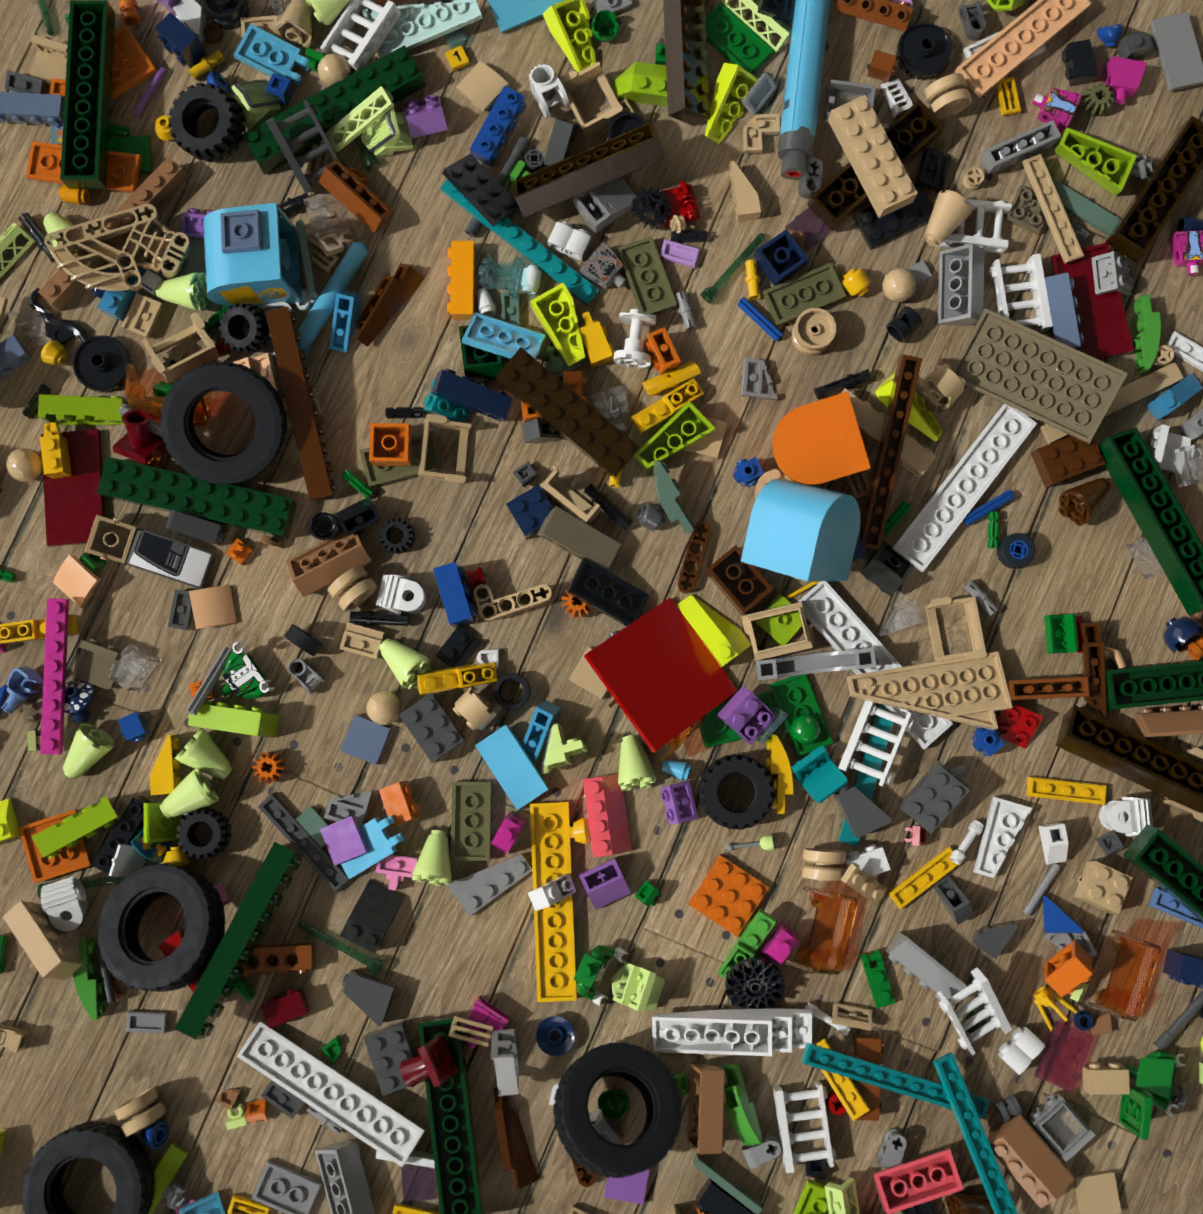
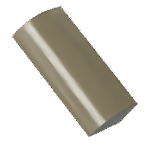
[537,506,621,571]

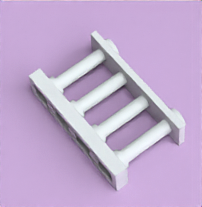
[320,0,401,72]
[931,197,1012,254]
[989,254,1053,333]
[838,700,914,788]
[937,968,1012,1055]
[773,1080,836,1173]

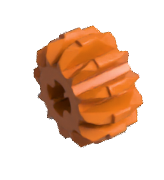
[561,590,593,618]
[252,751,286,784]

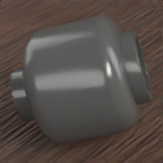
[636,503,666,531]

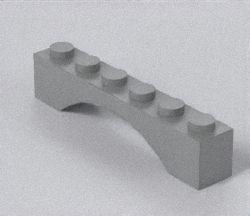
[756,647,876,680]

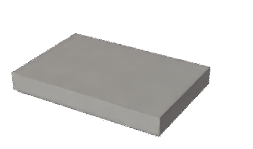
[251,1159,323,1214]

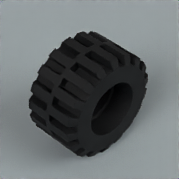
[219,303,271,352]
[176,808,231,859]

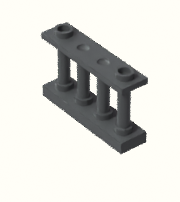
[266,100,345,193]

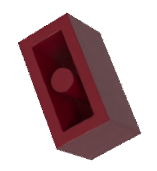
[261,987,310,1029]

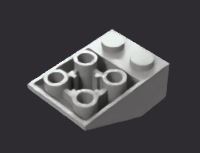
[573,178,636,234]

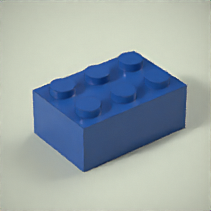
[433,562,477,627]

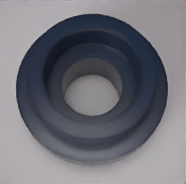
[70,709,90,723]
[1073,1010,1094,1031]

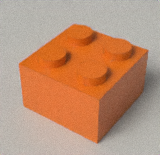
[369,423,412,466]
[1044,940,1093,998]

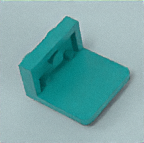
[423,378,470,423]
[791,745,848,804]

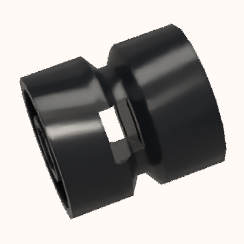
[886,306,923,343]

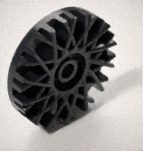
[896,23,953,80]
[73,335,133,393]
[725,958,785,1009]

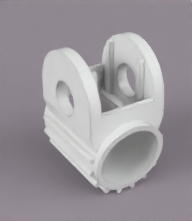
[529,64,570,117]
[375,575,427,615]
[1099,797,1153,836]
[41,876,88,931]

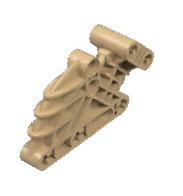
[44,204,191,291]

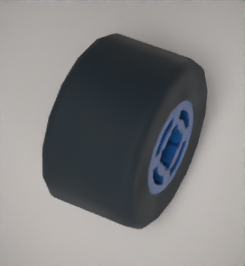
[997,533,1035,569]

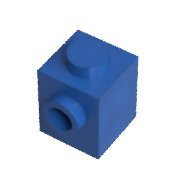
[118,712,151,743]

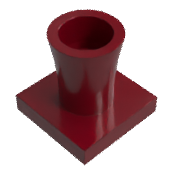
[112,409,166,464]
[400,1034,458,1087]

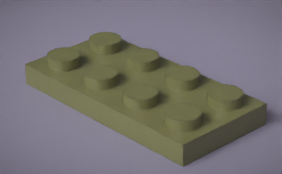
[616,236,677,315]
[762,263,846,327]
[359,430,443,488]
[451,781,492,861]

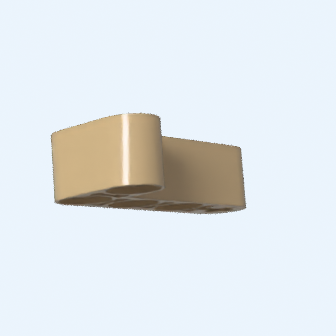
[473,584,552,621]

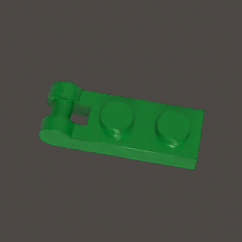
[860,949,896,1009]

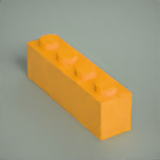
[447,241,475,320]

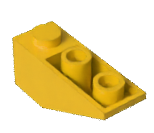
[150,735,182,795]

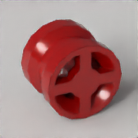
[466,566,487,588]
[825,1091,846,1115]

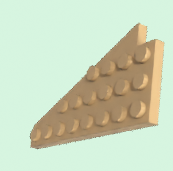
[846,651,1013,730]

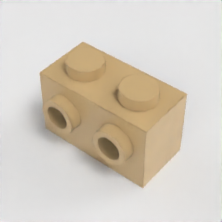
[1082,1062,1130,1095]

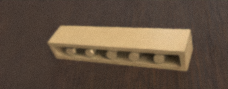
[841,388,936,478]

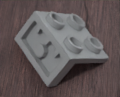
[1091,251,1133,296]

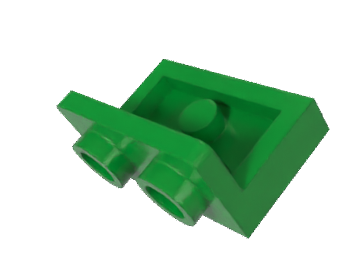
[1044,614,1079,654]

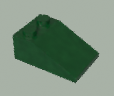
[459,325,502,383]

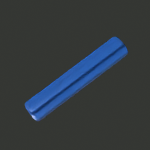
[737,297,783,341]
[963,490,1014,526]

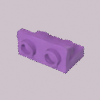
[182,208,214,238]
[661,780,698,825]

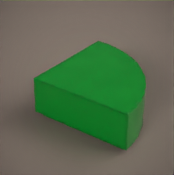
[321,1035,342,1065]

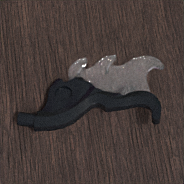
[8,288,89,347]

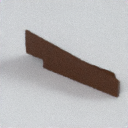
[355,263,424,347]
[1080,621,1107,717]
[493,1087,538,1190]

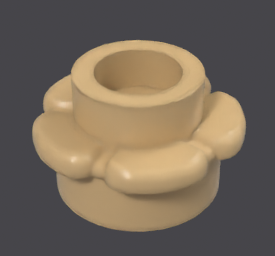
[670,215,686,234]

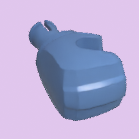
[1,666,43,714]

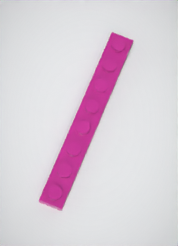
[40,598,69,755]

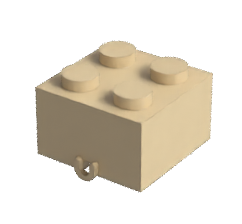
[84,514,136,563]
[1074,861,1133,914]

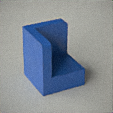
[266,73,293,107]

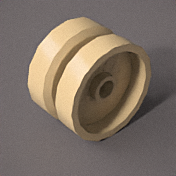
[924,73,972,119]
[791,308,836,355]
[327,565,378,612]
[802,848,847,881]
[113,1087,167,1137]

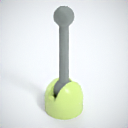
[726,834,774,851]

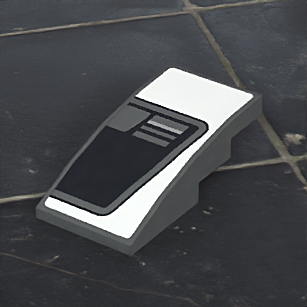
[124,528,214,589]

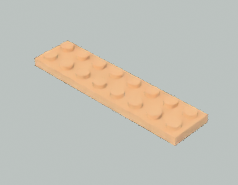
[955,0,1091,98]

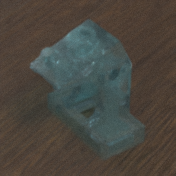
[477,254,525,300]

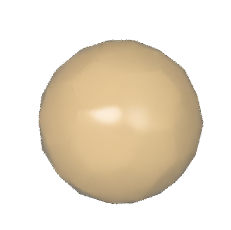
[318,53,351,87]
[882,268,916,302]
[6,448,43,482]
[366,691,401,725]

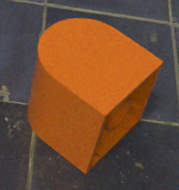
[772,391,871,486]

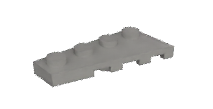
[448,854,532,916]

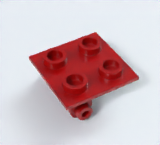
[659,181,701,228]
[996,702,1043,749]

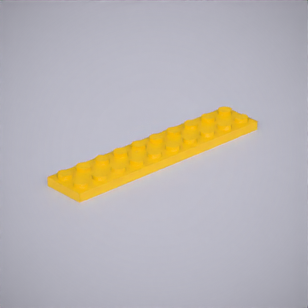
[530,802,577,1002]

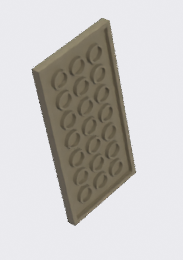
[952,308,1128,444]

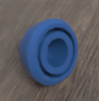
[1096,24,1124,47]
[206,71,231,94]
[140,1121,168,1150]

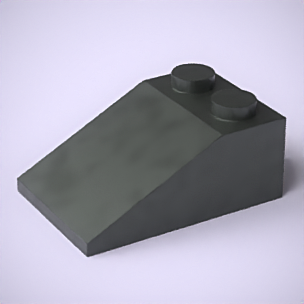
[340,880,404,953]

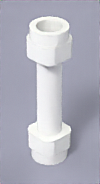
[950,820,984,865]
[805,1002,851,1036]

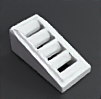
[881,78,913,119]

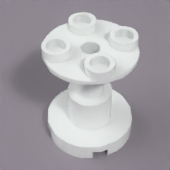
[613,309,656,368]

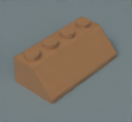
[286,531,372,597]
[1134,706,1203,737]
[687,1062,727,1154]
[988,1114,1075,1208]

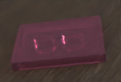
[1034,1020,1094,1092]

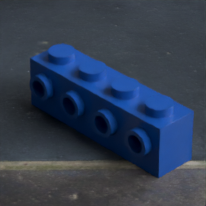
[470,85,526,166]

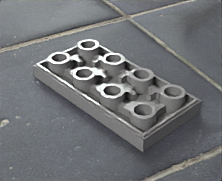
[1150,12,1203,92]

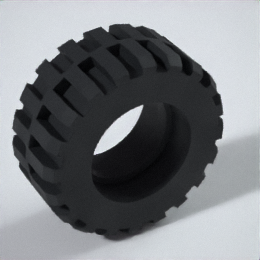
[169,83,246,162]
[698,754,775,830]

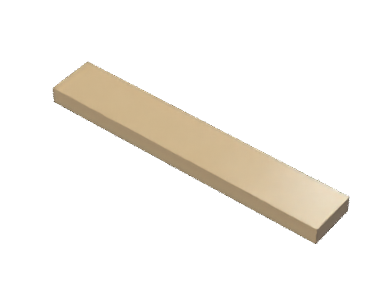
[1022,154,1084,264]

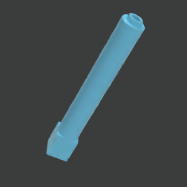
[298,241,369,362]

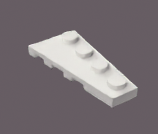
[973,797,1032,878]

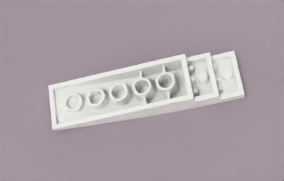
[652,1009,812,1056]

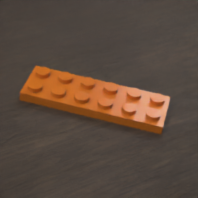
[25,141,142,193]

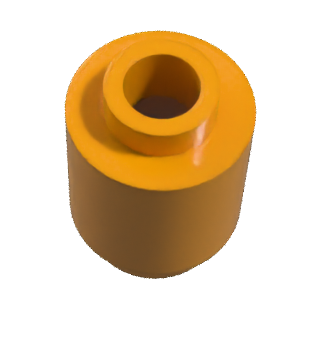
[58,184,90,205]

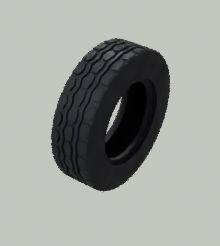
[160,362,287,485]
[98,864,226,992]
[553,1042,682,1178]
[21,1121,155,1214]

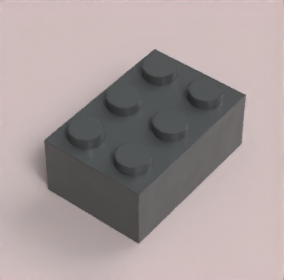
[399,693,466,763]
[900,760,970,834]
[364,1020,417,1096]

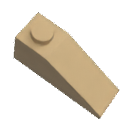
[729,161,763,222]

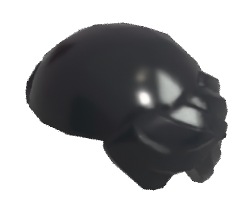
[308,512,340,541]

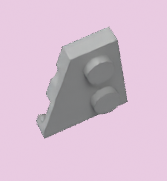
[741,358,778,401]
[324,791,373,827]
[1043,917,1097,957]

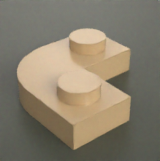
[743,114,780,154]

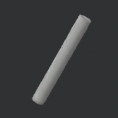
[1023,863,1061,916]

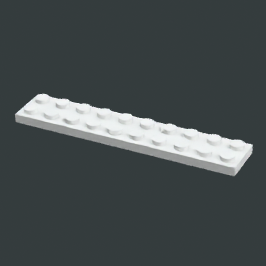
[892,404,1037,572]
[799,581,953,749]
[237,1021,425,1167]

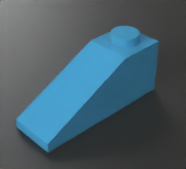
[98,263,146,321]
[329,290,363,353]
[1146,373,1203,420]
[522,700,562,764]

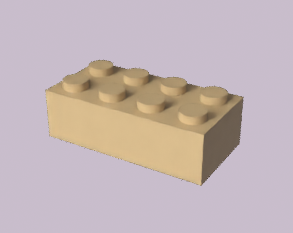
[3,900,83,980]

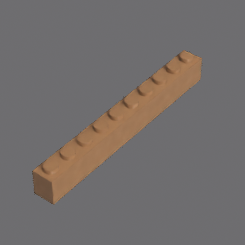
[38,156,188,311]

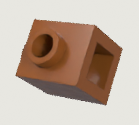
[867,50,898,82]

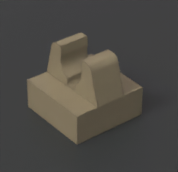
[22,701,42,723]

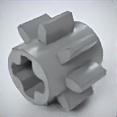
[1130,155,1154,179]
[161,1183,189,1210]

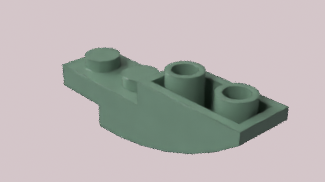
[653,460,694,534]

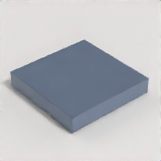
[221,210,263,254]
[340,715,391,765]

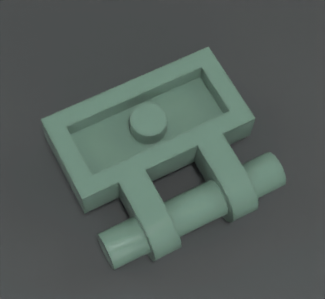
[539,345,586,379]

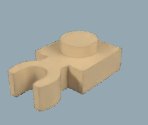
[318,231,354,257]

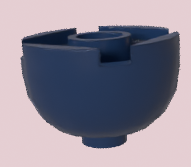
[1163,617,1203,654]

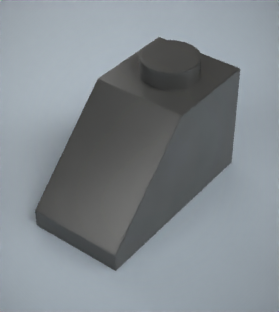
[1116,31,1158,60]
[522,418,566,444]
[932,875,974,925]
[971,922,1018,959]

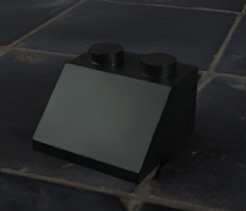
[861,541,913,597]

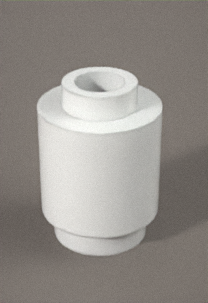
[521,265,542,295]

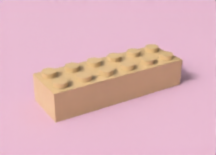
[828,95,918,218]

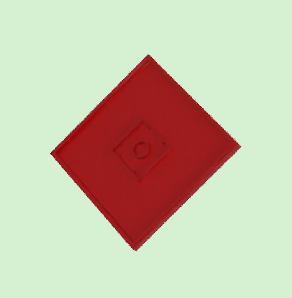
[584,597,738,753]

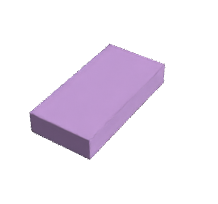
[659,239,700,268]

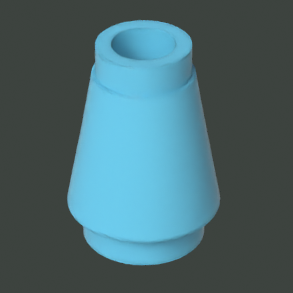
[662,760,692,781]

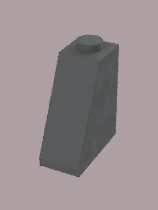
[543,119,579,166]
[165,510,226,546]
[834,784,892,838]
[342,970,397,1026]

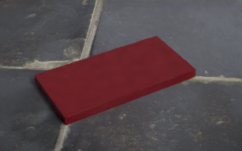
[1050,242,1134,360]
[41,429,105,547]

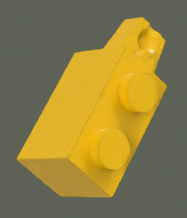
[579,311,615,368]
[40,422,72,479]

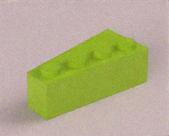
[1053,127,1137,196]
[38,394,129,426]
[634,401,716,471]
[188,700,279,738]
[32,796,119,859]

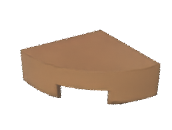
[787,229,805,251]
[260,535,284,548]
[112,979,129,1002]
[1090,1012,1112,1035]
[215,1088,242,1109]

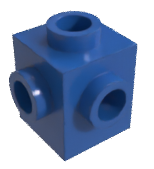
[733,457,764,487]
[971,727,1005,757]

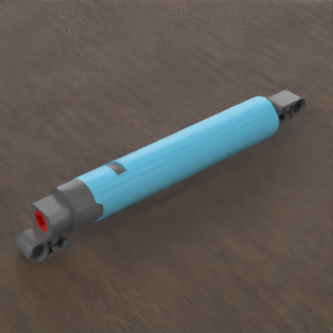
[778,0,831,199]

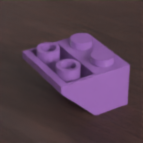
[403,95,448,138]
[717,686,777,745]
[579,857,631,909]

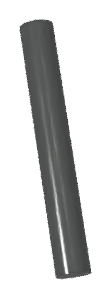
[95,944,116,1003]

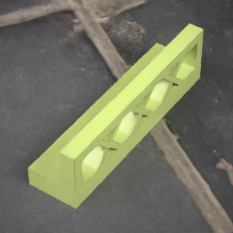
[723,0,792,52]
[325,86,395,152]
[0,222,35,278]
[825,1177,860,1214]

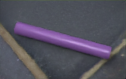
[132,66,167,118]

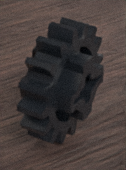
[631,187,672,230]

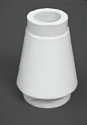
[477,288,496,317]

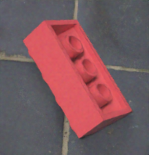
[583,774,632,858]
[873,1149,964,1214]

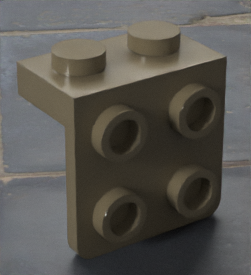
[75,639,125,690]

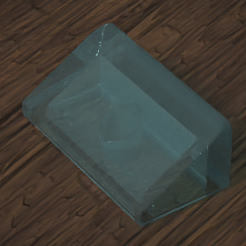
[756,706,788,744]

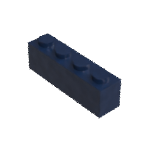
[431,369,513,421]

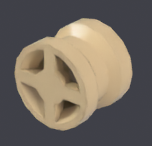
[962,167,985,191]
[1152,345,1174,367]

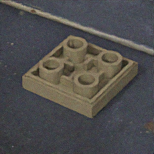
[1004,185,1046,235]

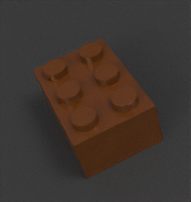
[1031,436,1105,488]
[705,545,773,615]

